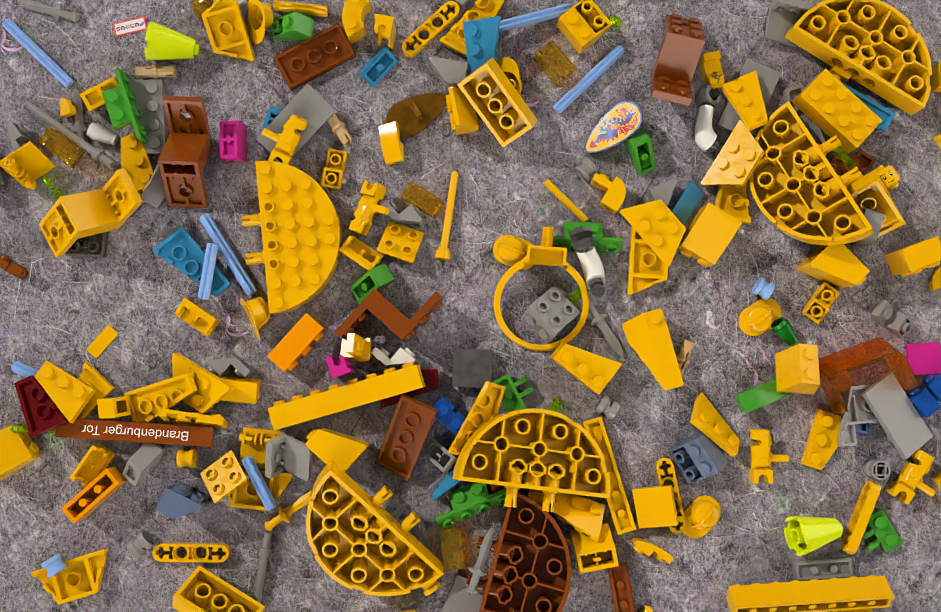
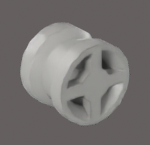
[574,158,598,182]

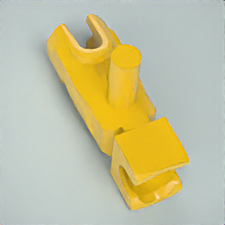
[261,114,308,165]
[348,180,390,236]
[749,429,789,484]
[886,449,935,504]

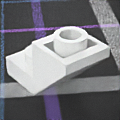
[371,347,416,365]

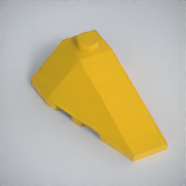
[622,308,684,391]

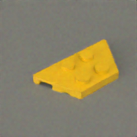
[201,0,256,61]
[700,120,765,187]
[619,199,686,267]
[627,226,668,295]
[172,352,234,413]
[228,467,294,511]
[31,548,108,605]

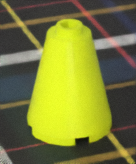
[144,21,200,60]
[784,516,843,556]

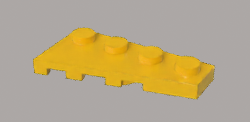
[439,0,505,57]
[448,381,506,456]

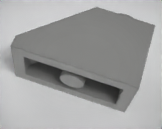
[430,56,468,88]

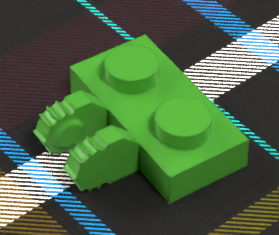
[492,374,534,412]
[861,508,903,553]

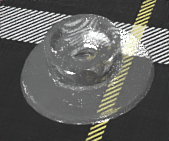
[412,505,445,540]

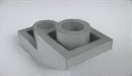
[8,120,30,151]
[141,164,166,208]

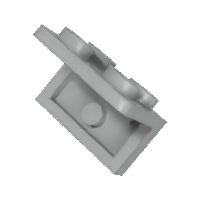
[764,0,816,47]
[522,287,579,343]
[265,433,312,481]

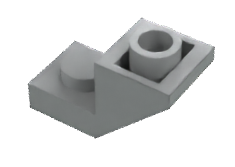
[380,200,423,225]
[871,299,912,339]
[206,358,255,377]
[122,443,165,487]

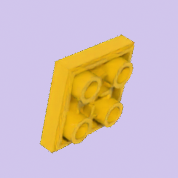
[632,485,679,528]

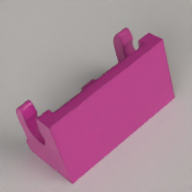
[220,120,247,163]
[325,355,355,378]

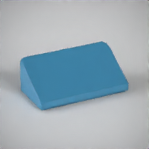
[357,47,398,88]
[671,181,705,224]

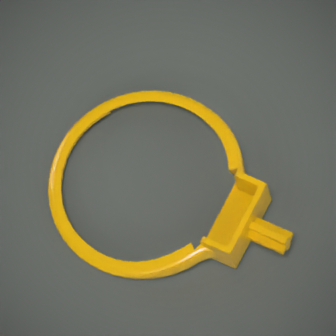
[493,226,589,351]

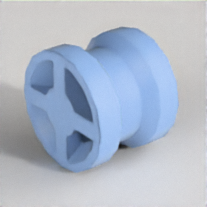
[751,277,775,301]
[41,553,68,578]

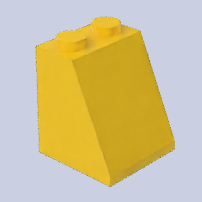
[678,203,743,267]
[795,244,870,289]
[775,344,820,394]
[0,423,41,481]
[305,427,371,472]

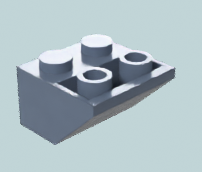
[668,432,728,484]
[155,483,213,519]

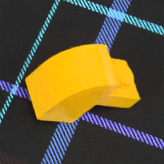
[590,173,626,215]
[340,333,372,362]

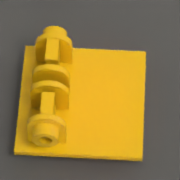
[0,141,56,190]
[376,221,424,264]
[239,427,282,469]
[200,450,249,503]

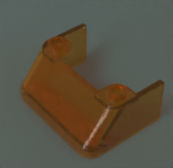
[818,338,918,415]

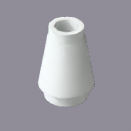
[87,122,118,146]

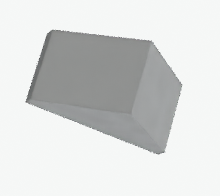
[646,179,678,207]
[855,207,885,246]
[422,439,458,474]

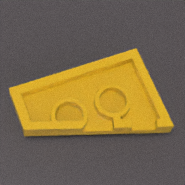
[158,408,228,429]

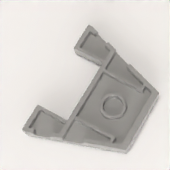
[837,384,891,447]

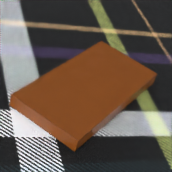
[273,23,357,91]
[375,394,438,480]

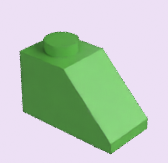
[625,128,656,176]
[350,263,395,304]

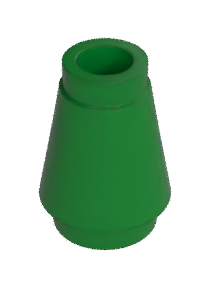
[771,317,798,346]

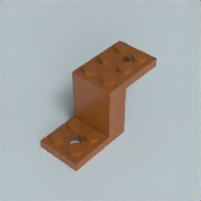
[651,13,705,106]
[158,96,213,208]
[334,289,443,342]

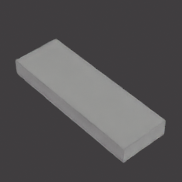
[792,556,854,581]

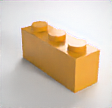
[267,313,326,372]
[61,466,128,524]

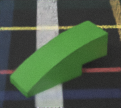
[734,378,792,413]

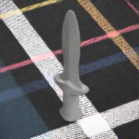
[19,0,80,23]
[70,89,89,152]
[589,300,623,356]
[466,527,494,595]

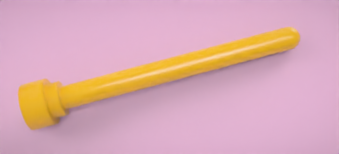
[435,171,459,261]

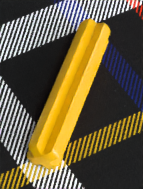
[273,0,328,17]

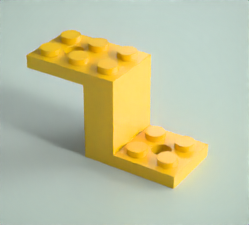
[39,168,143,258]

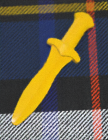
[264,491,311,532]

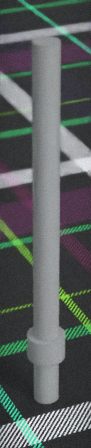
[25,101,115,168]
[254,531,272,603]

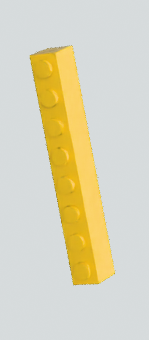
[268,362,426,431]
[726,575,894,612]

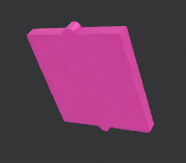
[905,342,941,376]

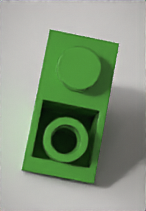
[272,12,314,41]

